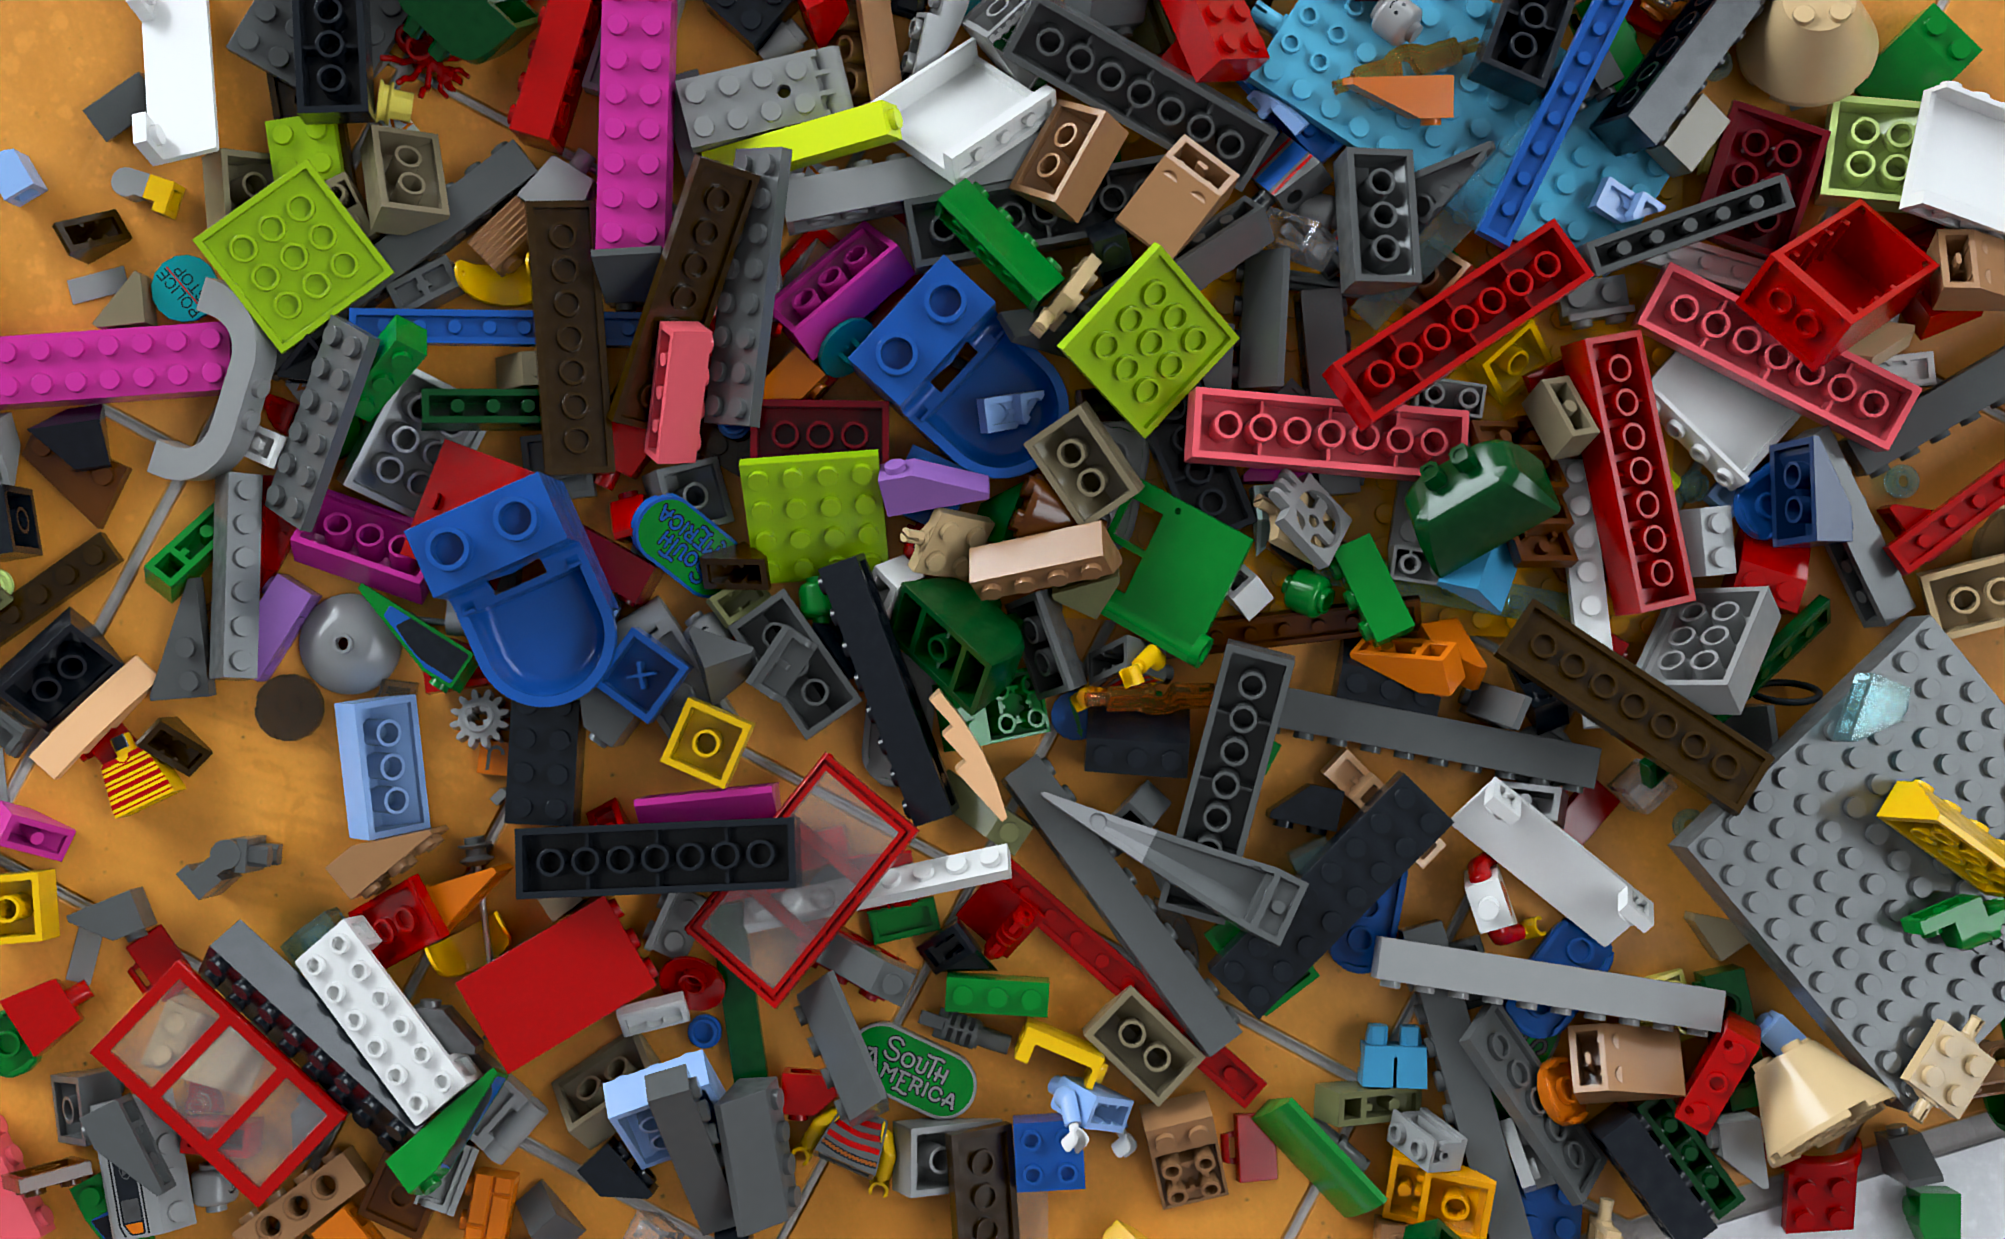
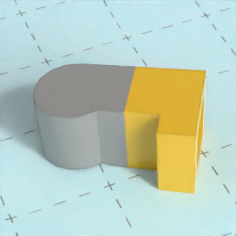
[111,167,186,220]

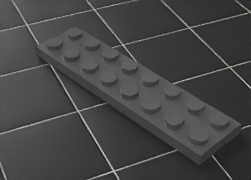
[704,147,792,428]

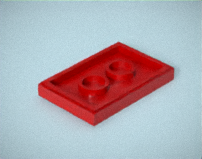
[348,874,450,970]

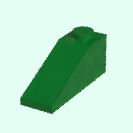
[144,503,214,603]
[1902,1185,1961,1239]

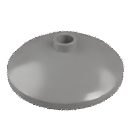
[299,593,402,694]

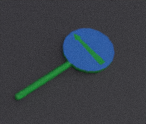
[1051,690,1163,740]

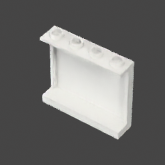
[870,37,1057,185]
[1899,81,2005,240]
[1651,351,1802,492]

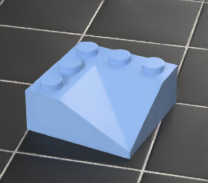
[603,1049,726,1170]

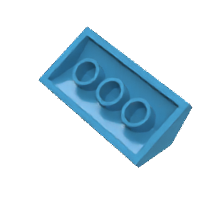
[1436,543,1517,616]

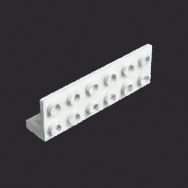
[125,0,219,167]
[1451,776,1654,947]
[295,915,484,1126]

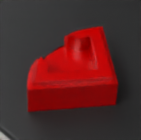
[264,393,299,436]

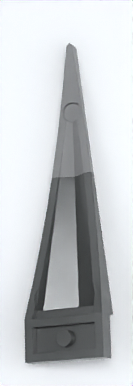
[1040,792,1309,948]

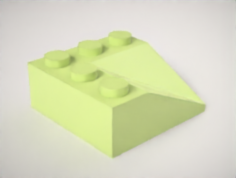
[1814,95,1921,214]

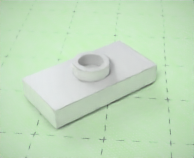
[1879,351,1937,387]
[616,991,691,1037]

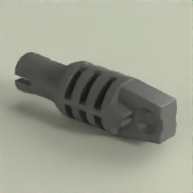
[918,1007,1012,1055]

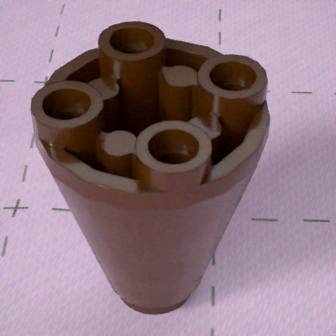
[1007,473,1107,538]

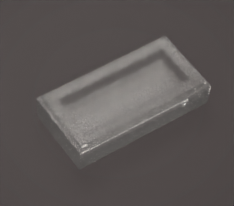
[1016,1187,1048,1239]

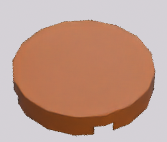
[1537,1056,1589,1126]

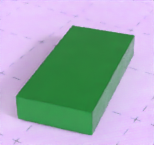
[867,896,941,945]

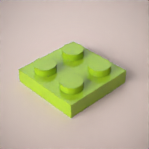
[265,116,345,181]

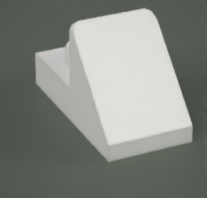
[244,425,288,470]

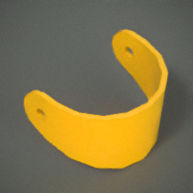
[454,253,532,307]
[424,910,512,978]

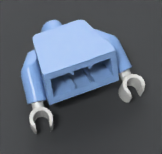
[1048,1075,1137,1158]

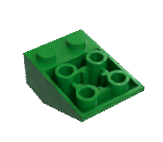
[932,668,1051,752]

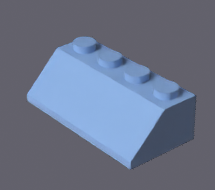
[334,694,431,841]

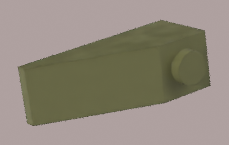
[947,769,1033,856]
[1313,1081,1422,1128]

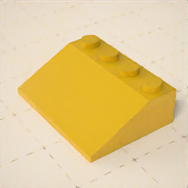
[1876,779,2005,897]

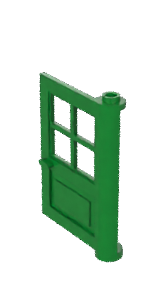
[1101,477,1254,668]

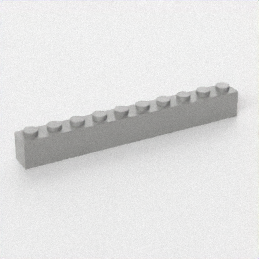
[1370,935,1726,1037]

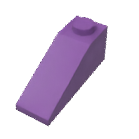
[878,458,990,517]
[254,573,322,682]

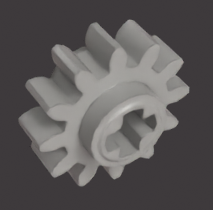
[449,689,511,750]

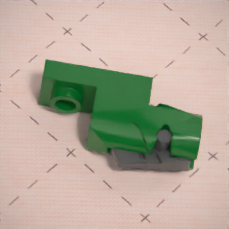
[1900,894,2005,955]

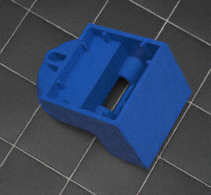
[848,254,1069,479]
[404,471,620,707]

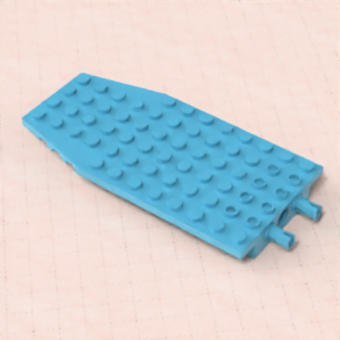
[1246,0,1670,277]

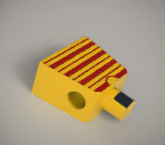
[101,732,187,819]

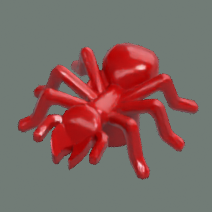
[380,23,470,99]

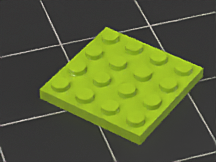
[192,158,395,354]
[1057,242,1240,439]
[739,449,889,584]

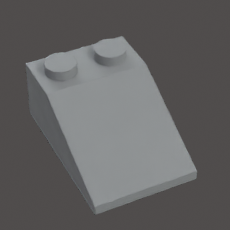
[892,1118,1002,1198]

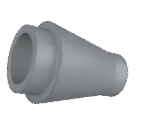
[758,18,809,60]

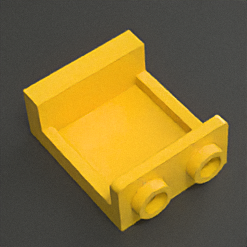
[1014,1016,1108,1090]

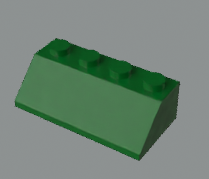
[935,178,1065,313]

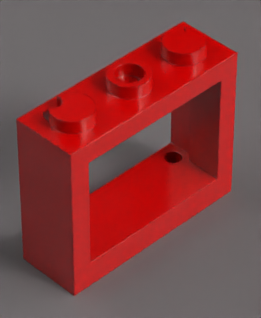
[1674,1010,1761,1136]

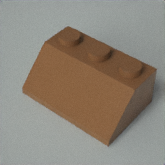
[1008,99,1129,223]

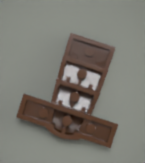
[1468,415,1583,568]

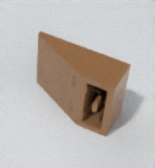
[1115,134,1240,260]
[1926,229,2005,311]
[325,825,449,900]
[1568,1023,1686,1105]
[1139,1090,1229,1210]

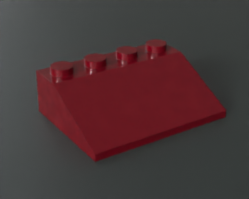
[1698,99,1831,261]

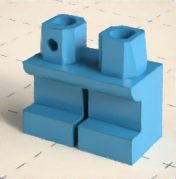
[1357,1023,1427,1089]

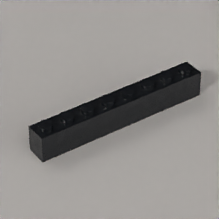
[818,552,959,827]

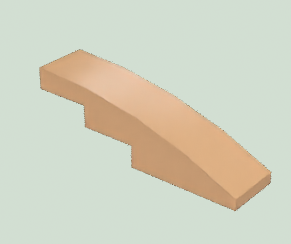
[29,655,157,780]
[929,688,1007,822]
[1320,747,1446,869]

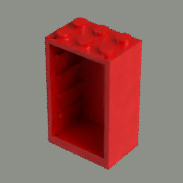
[1735,198,1940,372]
[455,896,659,1074]

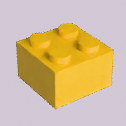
[660,696,756,789]
[0,869,60,945]

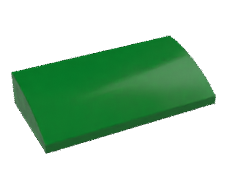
[1251,1097,1388,1218]

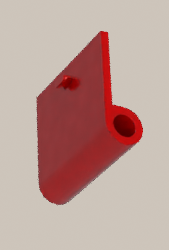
[400,439,535,591]

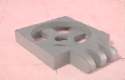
[1268,468,1352,570]

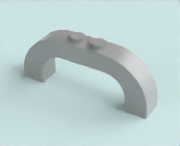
[147,277,277,481]

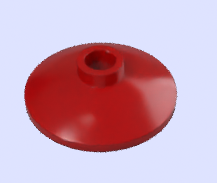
[659,956,726,1011]

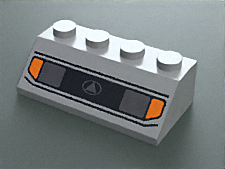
[89,1088,197,1239]

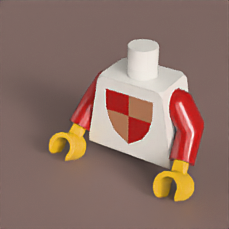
[1464,852,1546,946]

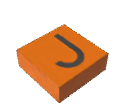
[476,740,509,777]

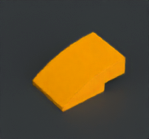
[1382,1147,1497,1239]

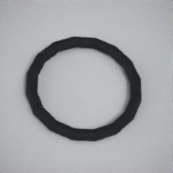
[1753,679,1823,706]

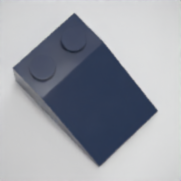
[1769,436,1853,548]

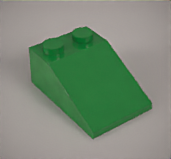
[1854,3,1982,101]

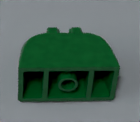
[398,0,539,64]
[1404,439,1561,578]
[890,577,1025,716]

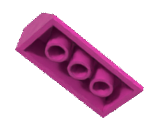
[772,221,915,361]
[290,489,430,605]
[634,782,781,823]

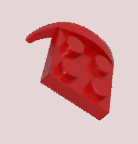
[1764,1137,1863,1234]

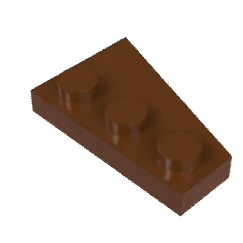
[22,424,132,529]

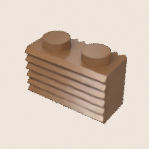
[467,195,528,277]

